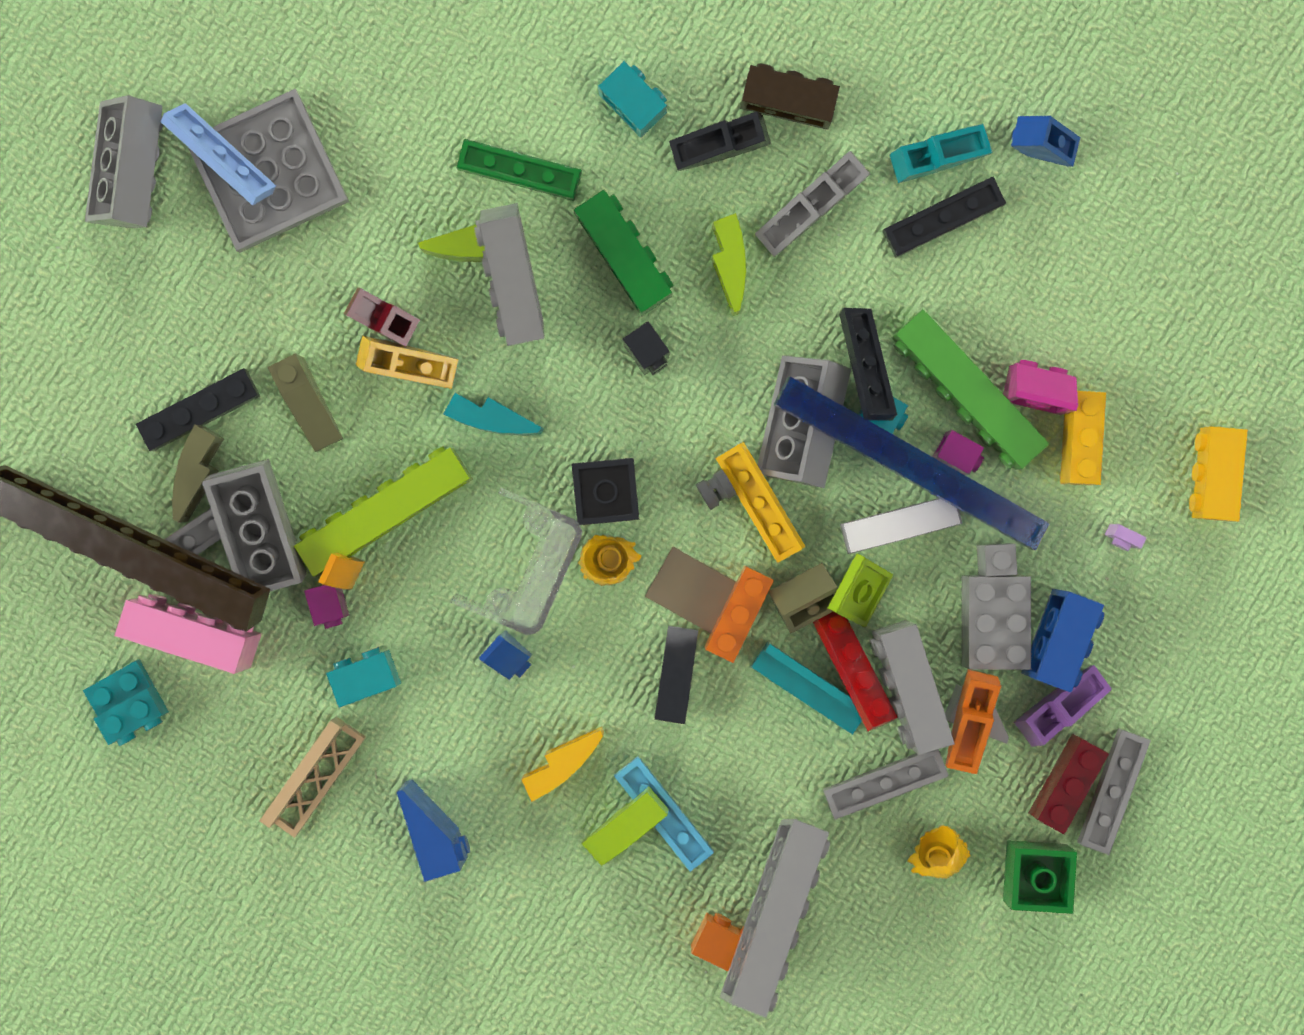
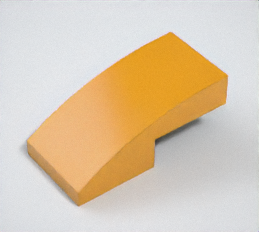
[318,553,364,590]

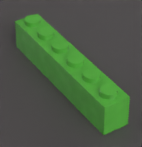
[892,309,1050,470]

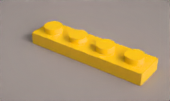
[715,442,806,563]

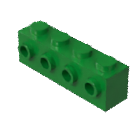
[573,189,674,317]

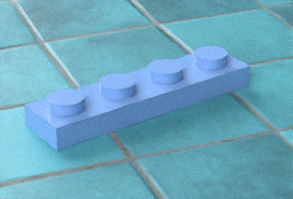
[161,103,276,206]

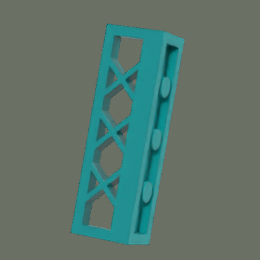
[751,641,862,735]

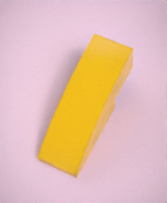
[521,726,604,802]

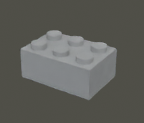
[962,575,1031,670]

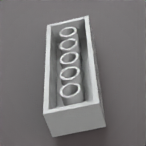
[720,819,830,1018]

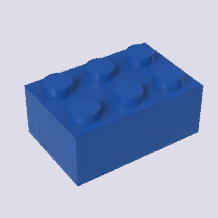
[1021,589,1104,693]

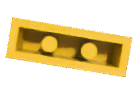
[1060,391,1106,486]
[1189,426,1248,522]

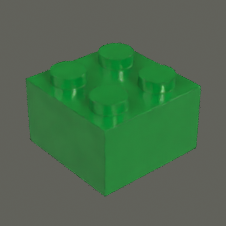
[1003,840,1077,914]

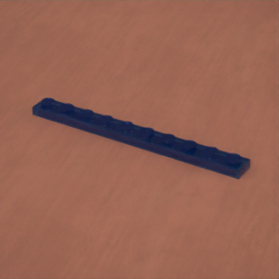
[773,377,1050,550]

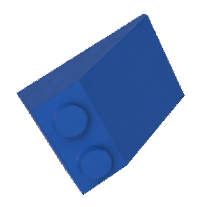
[397,780,470,882]

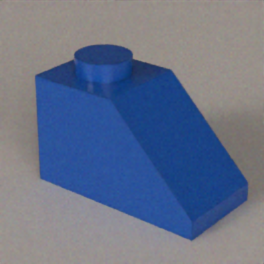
[1011,116,1081,167]
[479,630,532,680]

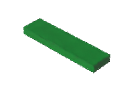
[456,139,582,201]

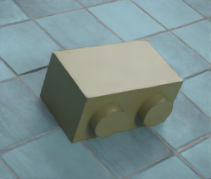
[769,563,838,633]

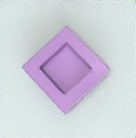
[1105,524,1147,551]

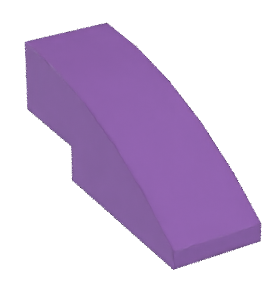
[1014,665,1112,747]

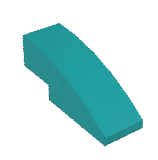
[889,124,993,183]
[443,393,543,435]

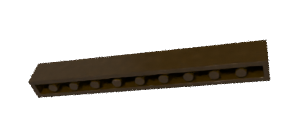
[0,465,271,632]

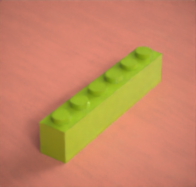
[294,446,473,577]

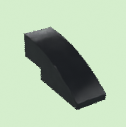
[669,111,771,171]
[654,625,698,724]

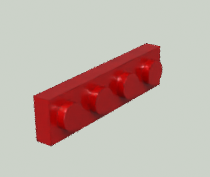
[813,611,898,731]

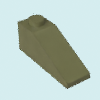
[268,354,343,452]

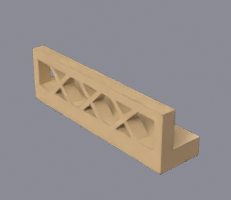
[260,717,366,838]

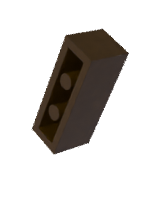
[740,63,840,130]

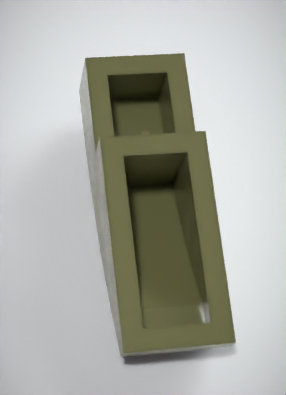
[172,424,224,522]

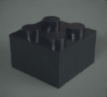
[572,458,640,525]

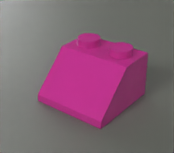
[1003,360,1078,415]

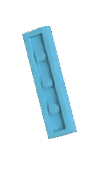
[614,756,714,872]

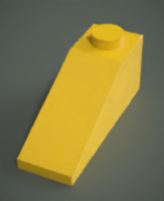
[356,335,459,389]

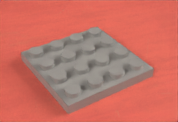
[189,89,349,253]

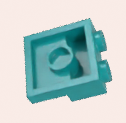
[83,660,169,746]

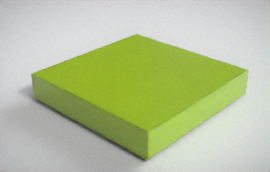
[828,553,893,628]

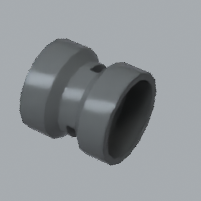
[695,469,737,510]

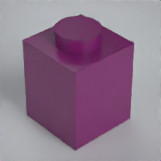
[932,430,984,475]
[304,585,350,629]

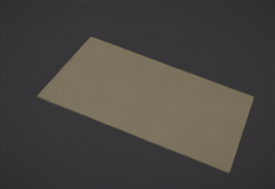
[645,547,736,633]

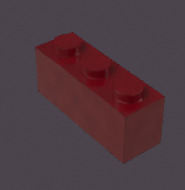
[1028,734,1109,835]

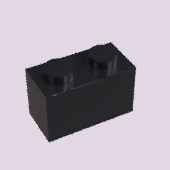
[623,321,670,375]

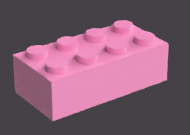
[115,594,262,674]

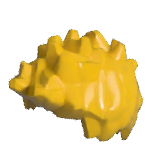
[578,535,642,586]
[907,825,971,879]

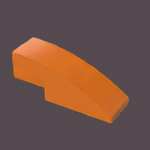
[946,669,1001,774]

